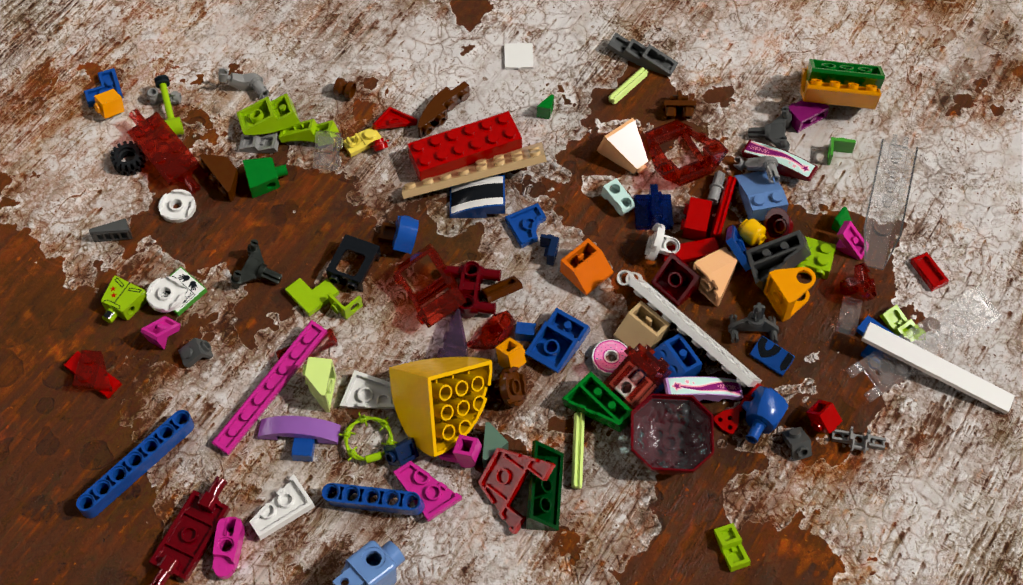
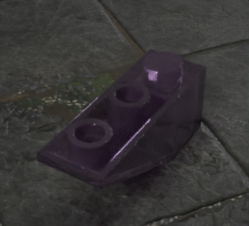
[437,309,468,358]

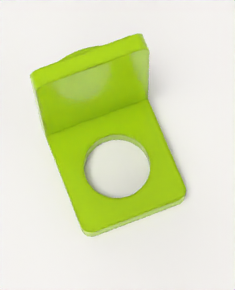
[328,293,363,320]

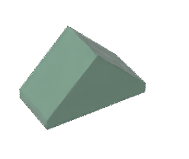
[482,422,508,468]

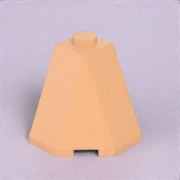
[693,247,738,307]

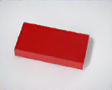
[910,252,949,291]

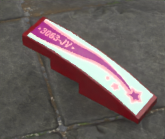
[741,140,818,182]

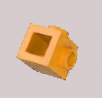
[94,89,125,119]
[495,337,526,368]

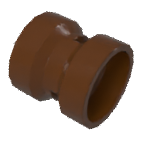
[333,77,357,99]

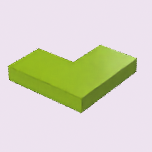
[285,278,339,317]

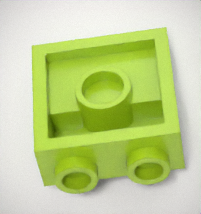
[794,236,836,279]

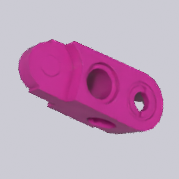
[212,517,245,579]

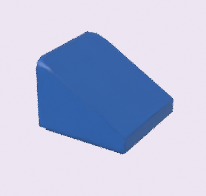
[515,322,536,342]

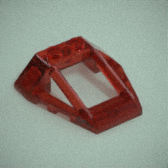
[645,120,728,186]

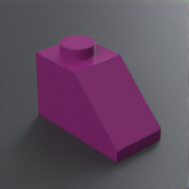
[788,100,829,132]

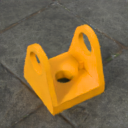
[763,267,816,322]

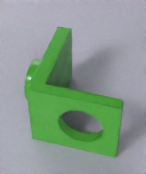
[827,137,856,165]

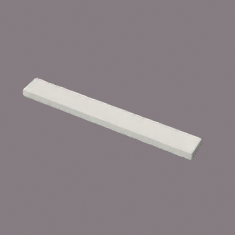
[861,322,1015,414]

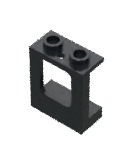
[326,234,381,292]

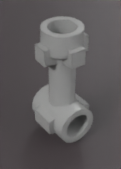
[146,88,182,105]

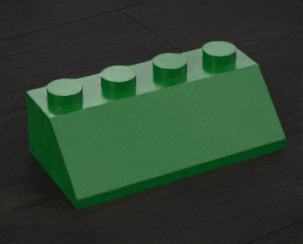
[806,59,885,89]

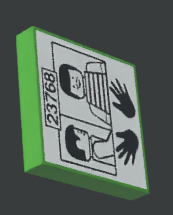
[161,267,207,316]

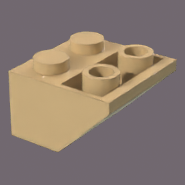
[613,301,670,359]

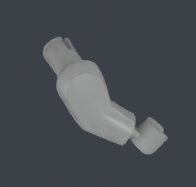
[218,68,269,99]
[733,156,780,183]

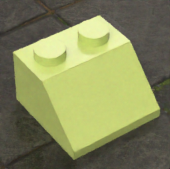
[302,357,337,412]

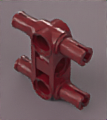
[437,261,501,319]

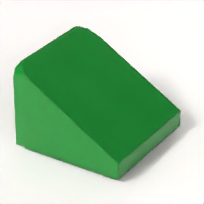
[537,94,554,119]
[831,206,852,233]

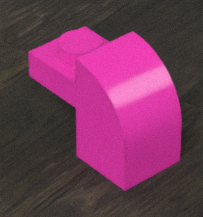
[439,434,482,468]

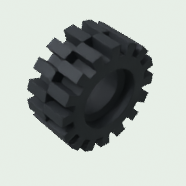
[110,141,146,176]

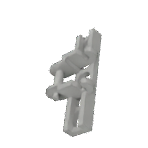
[831,426,886,454]

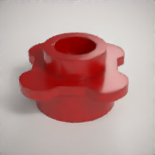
[370,138,389,152]

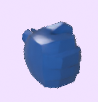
[742,386,788,444]

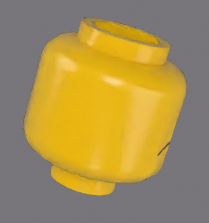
[738,218,766,246]

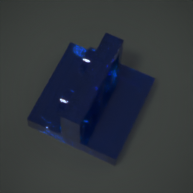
[633,184,673,230]

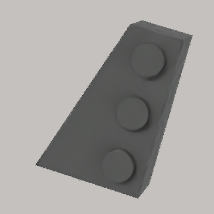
[746,230,811,292]

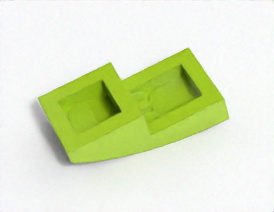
[880,304,922,343]
[714,523,751,572]

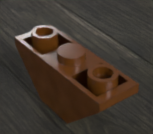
[199,154,240,202]

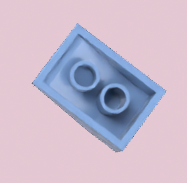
[734,171,789,221]

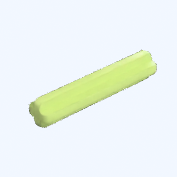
[608,67,648,104]

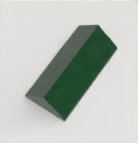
[526,440,564,531]

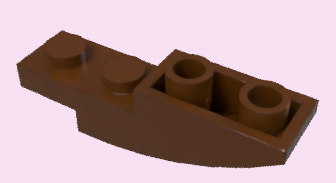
[418,81,470,138]

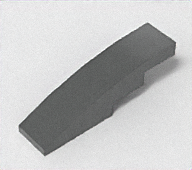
[606,33,678,77]

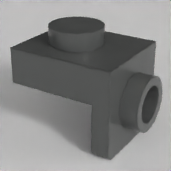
[178,338,213,368]
[782,427,812,461]

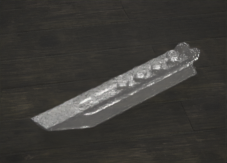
[863,134,918,270]

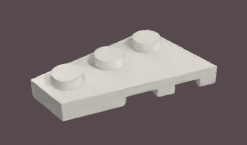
[339,370,395,409]
[249,474,315,540]

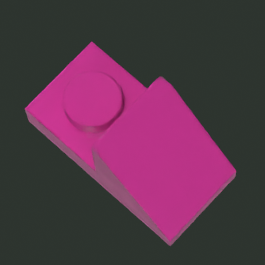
[835,220,869,260]
[141,316,181,350]

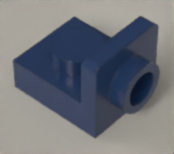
[540,234,559,266]
[383,437,419,466]

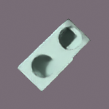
[601,178,635,215]

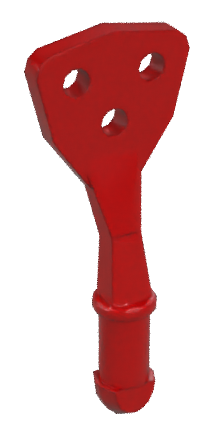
[713,383,762,435]

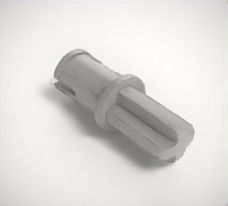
[707,170,725,206]

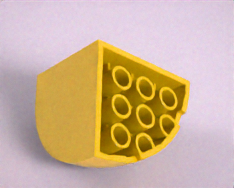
[389,357,492,457]

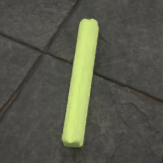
[571,412,585,489]

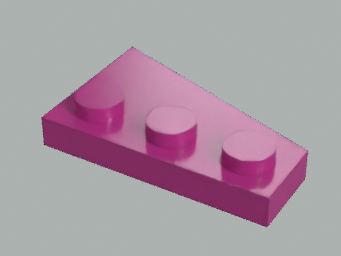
[393,461,462,522]

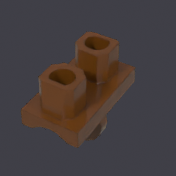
[662,90,696,119]

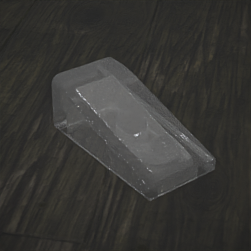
[835,296,863,336]

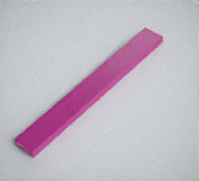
[212,320,327,456]

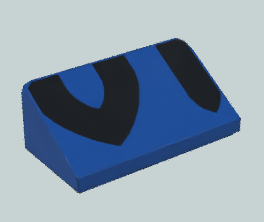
[749,336,795,377]

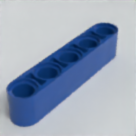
[322,483,425,516]

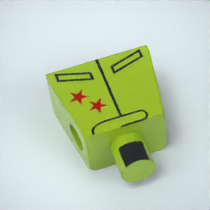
[101,275,148,324]

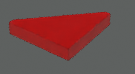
[372,107,418,130]

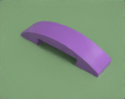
[257,416,341,445]

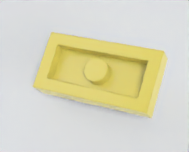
[342,127,382,157]

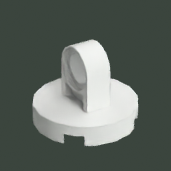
[645,223,680,261]

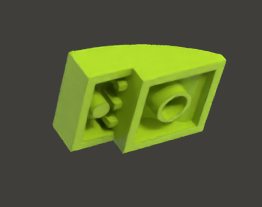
[237,93,300,135]

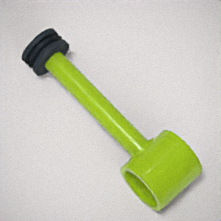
[154,75,184,138]

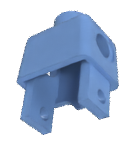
[332,541,405,585]

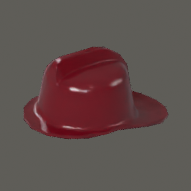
[763,207,793,244]

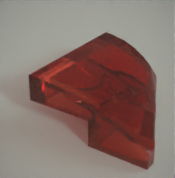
[466,310,516,350]

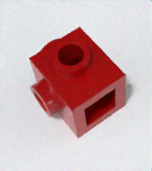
[806,400,842,434]

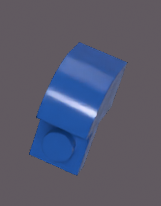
[392,215,419,254]

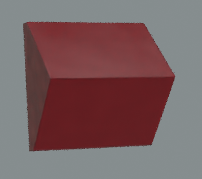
[651,253,701,306]

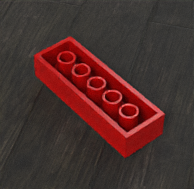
[407,111,522,181]

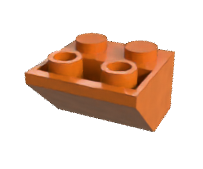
[560,238,614,296]

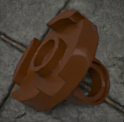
[488,367,527,407]

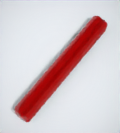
[710,176,737,239]

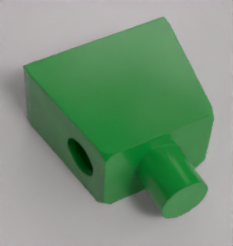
[243,157,288,198]

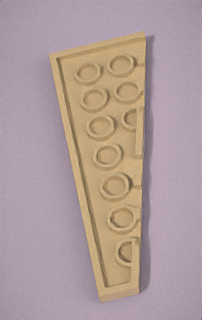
[402,142,547,199]

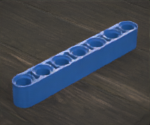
[76,410,194,518]

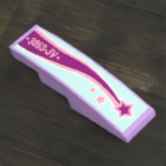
[663,377,744,402]

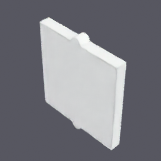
[504,42,533,71]

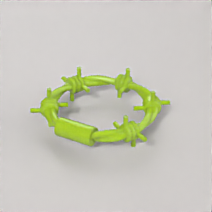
[338,412,399,463]

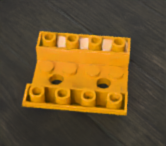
[800,66,881,109]

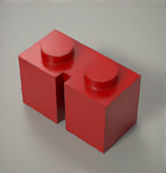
[680,197,713,240]

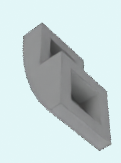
[239,133,280,153]

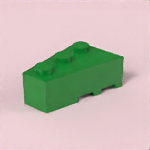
[562,371,632,433]

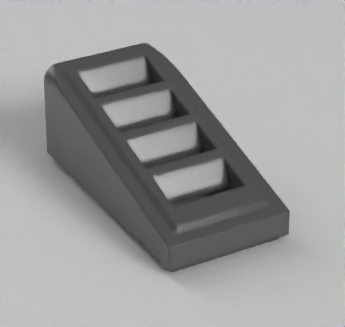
[89,218,133,242]

